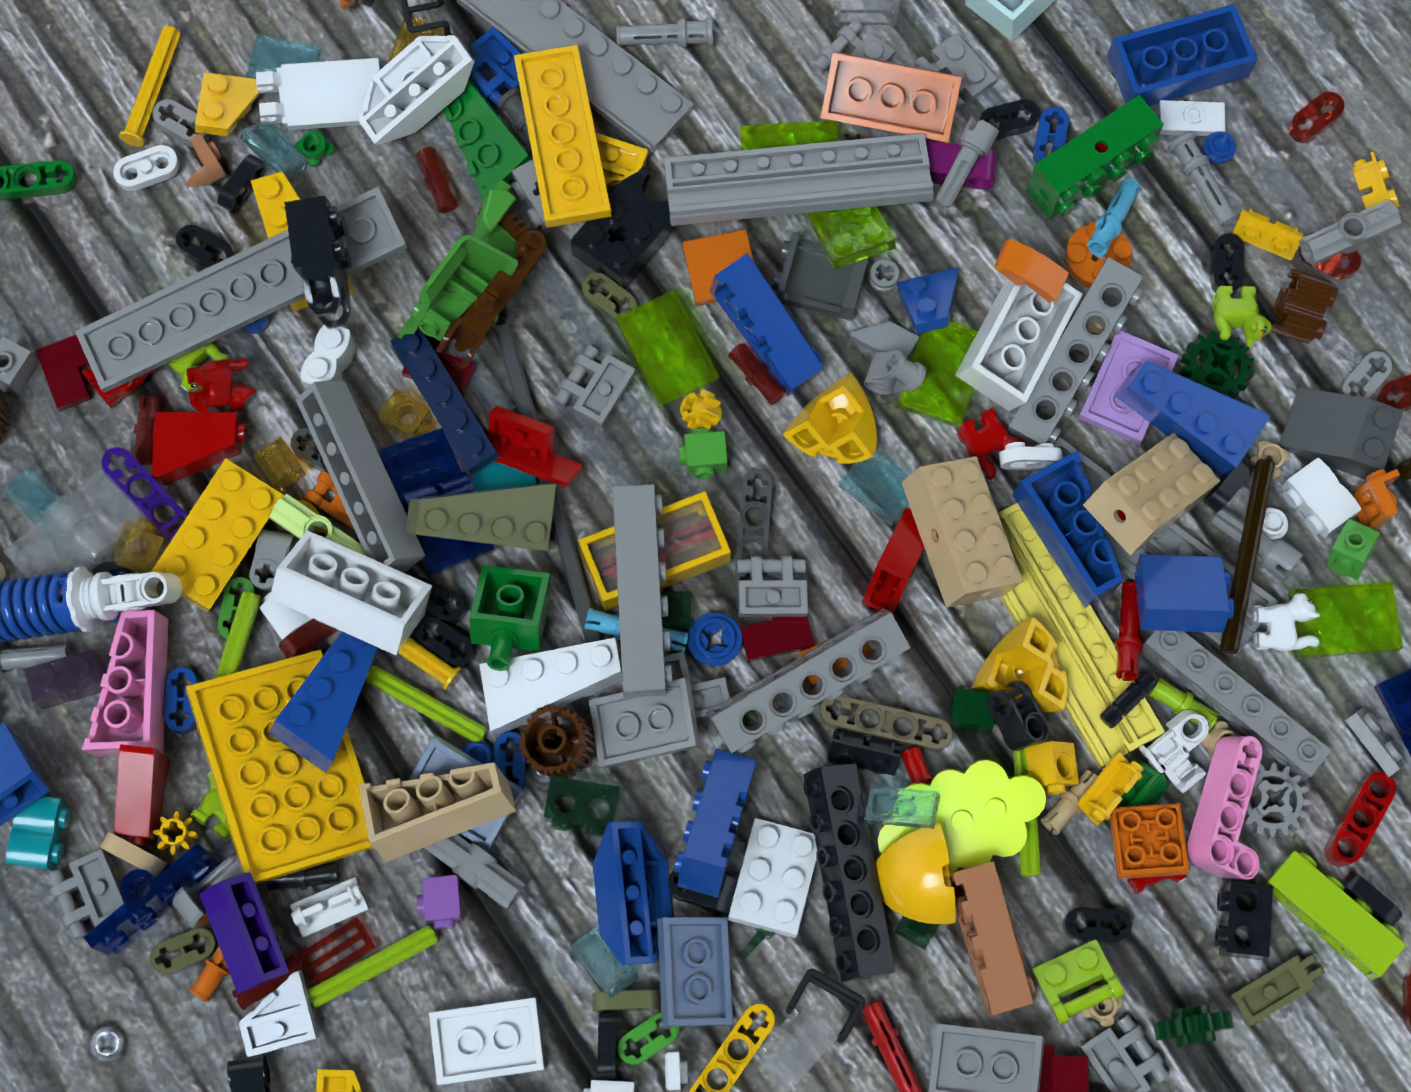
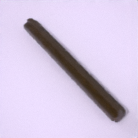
[1220,459,1275,654]

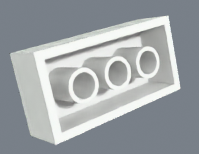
[955,279,1083,411]
[270,530,432,655]

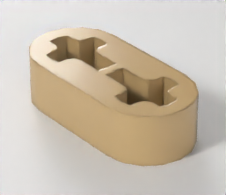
[99,832,167,879]

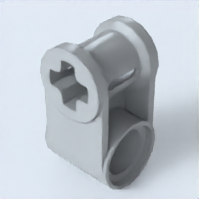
[864,350,926,395]
[249,529,297,597]

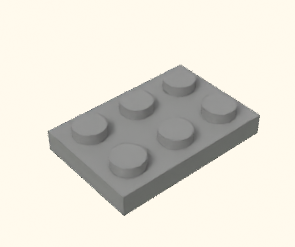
[589,678,701,769]
[928,1023,1045,1092]

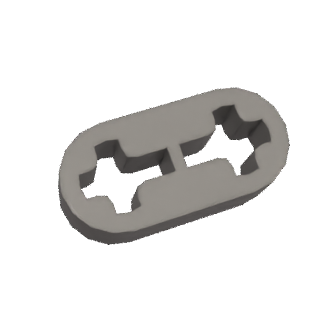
[153,99,211,148]
[1339,351,1393,399]

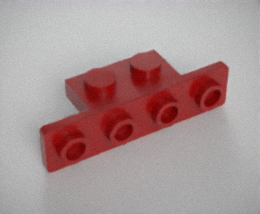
[451,406,582,487]

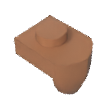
[185,133,226,187]

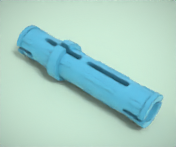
[1087,178,1141,256]
[584,608,689,652]

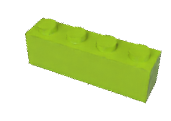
[1262,850,1406,980]

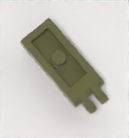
[1228,954,1325,1027]

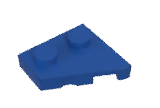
[896,267,959,334]

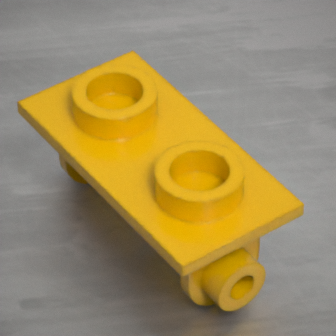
[1352,152,1400,209]
[1231,208,1304,261]
[1076,751,1144,826]

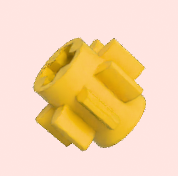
[680,389,722,430]
[153,811,200,857]

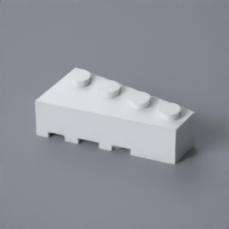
[479,638,622,738]

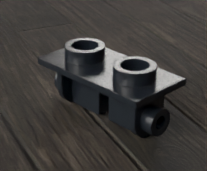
[827,728,901,776]

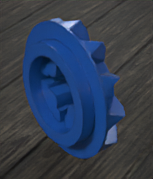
[688,613,742,667]

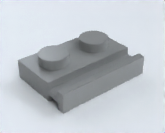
[1345,707,1407,777]

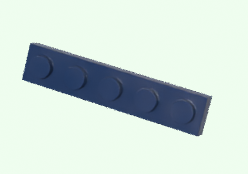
[390,328,500,475]

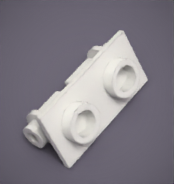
[290,877,369,938]

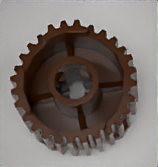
[1271,268,1338,344]
[518,704,595,780]

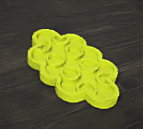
[878,759,1046,876]

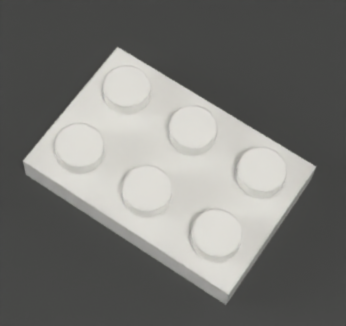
[728,818,817,938]
[429,998,545,1086]

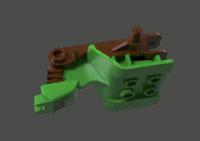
[397,179,547,370]

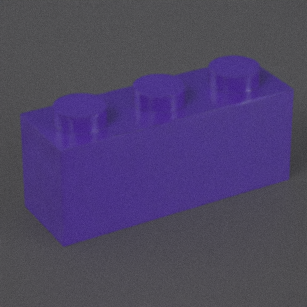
[199,872,289,994]

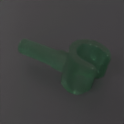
[738,928,776,961]

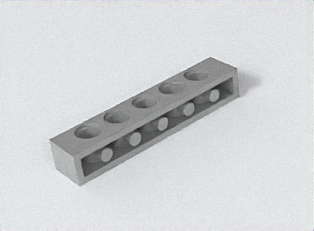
[1007,257,1144,447]
[706,608,911,754]
[1139,630,1332,783]

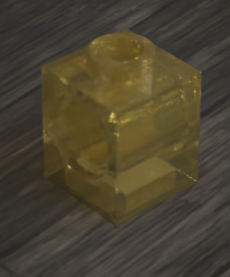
[378,389,433,446]
[252,437,306,492]
[110,519,164,573]

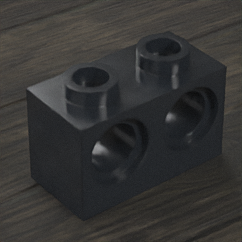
[1215,881,1273,960]

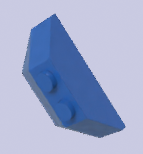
[593,822,673,965]

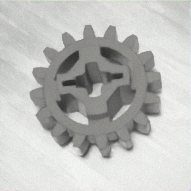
[1242,762,1311,840]

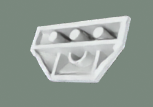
[358,35,475,145]

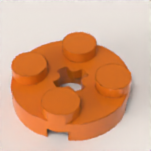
[1065,221,1132,287]

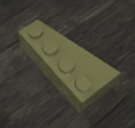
[405,483,557,551]

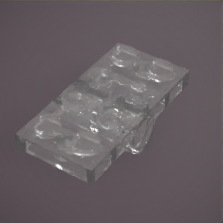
[3,465,155,578]

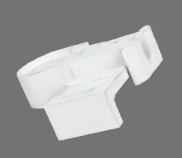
[1139,710,1209,794]

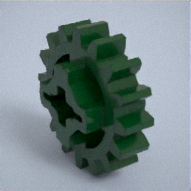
[1180,330,1254,399]
[1153,1004,1234,1047]

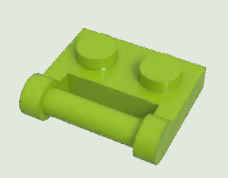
[1032,939,1125,1025]

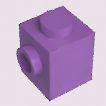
[417,875,463,930]

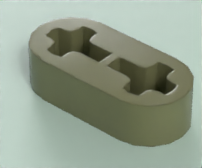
[582,272,637,325]
[150,928,218,975]
[592,990,660,1012]

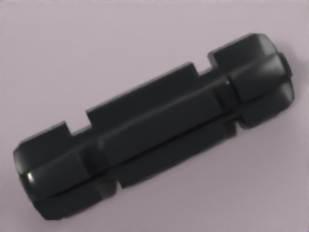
[1100,671,1158,728]

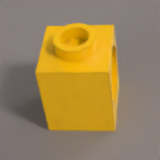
[1025,741,1079,795]

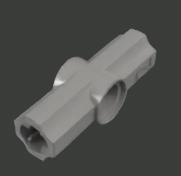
[1299,200,1402,266]
[424,834,526,910]

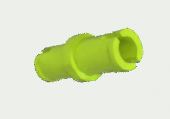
[1148,677,1219,732]

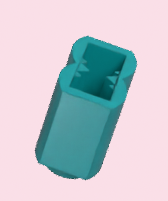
[5,796,71,871]

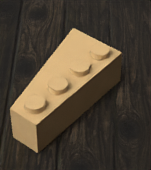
[358,763,516,862]

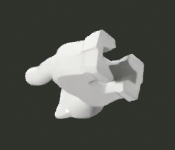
[1252,593,1320,651]

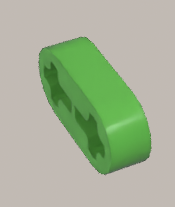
[218,577,258,640]
[618,1012,679,1065]

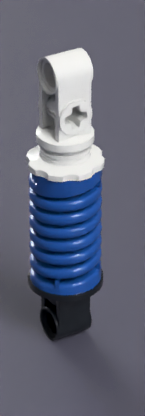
[0,566,182,643]

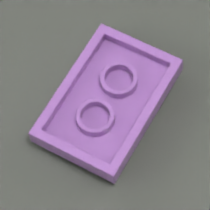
[1078,330,1179,445]

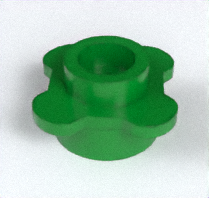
[295,130,334,167]

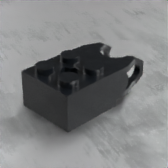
[570,165,675,290]
[284,195,351,329]

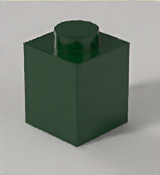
[949,689,1002,734]

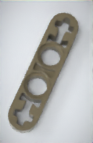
[820,695,952,752]

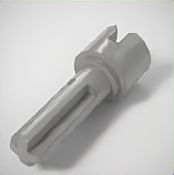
[935,117,999,208]
[1212,508,1304,582]

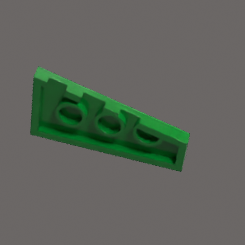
[443,78,533,200]

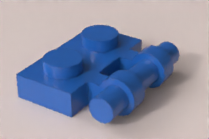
[469,26,522,108]

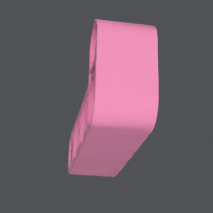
[1186,736,1263,880]

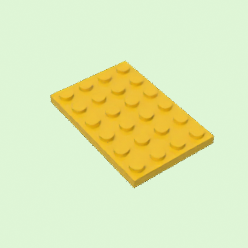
[186,649,373,885]

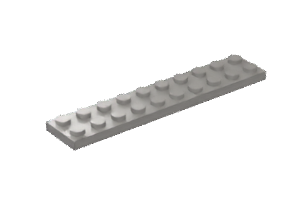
[75,187,408,393]

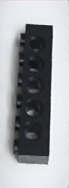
[803,764,896,983]

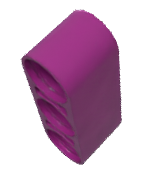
[926,140,998,190]

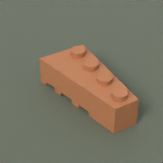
[950,861,1036,1018]

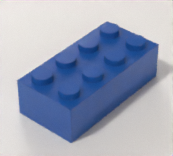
[1107,4,1257,106]

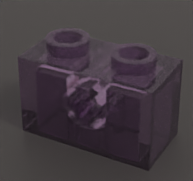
[25,649,106,709]

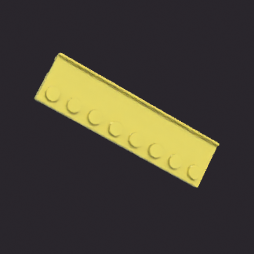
[998,503,1165,769]

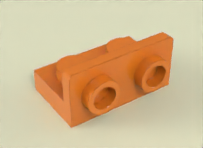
[1353,469,1400,531]

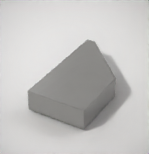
[850,321,919,359]

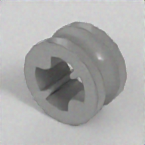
[869,259,899,292]

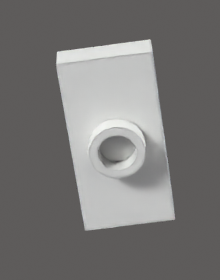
[1158,100,1225,136]
[665,1052,688,1092]

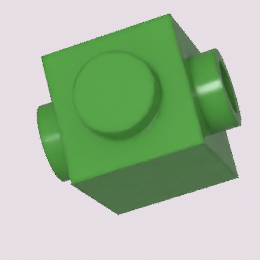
[678,428,727,479]
[1327,519,1381,580]

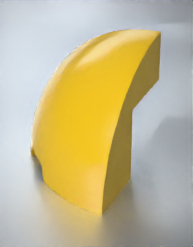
[783,372,877,464]
[971,617,1068,712]
[875,824,956,924]

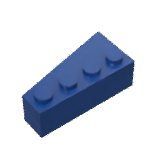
[709,253,824,396]
[1115,361,1271,476]
[1012,451,1124,608]
[269,631,378,773]
[673,749,757,897]

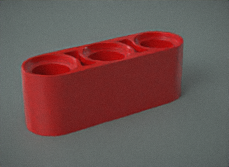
[1324,772,1397,867]

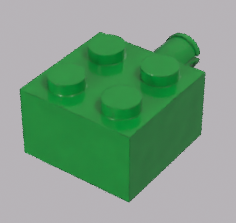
[469,565,551,671]

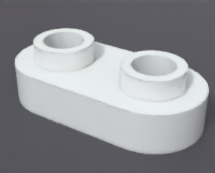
[113,145,180,191]
[999,442,1062,470]

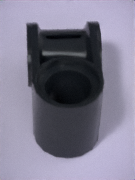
[987,680,1049,751]
[668,870,738,915]
[227,1054,271,1092]

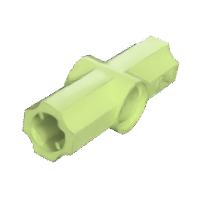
[269,494,366,556]

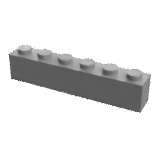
[295,380,425,572]
[613,484,672,698]

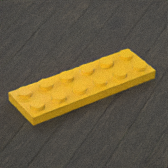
[514,44,612,228]

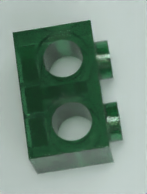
[544,776,621,837]

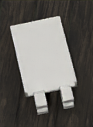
[256,58,380,130]

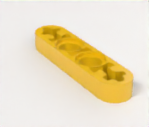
[689,1004,775,1092]

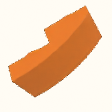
[994,239,1069,303]

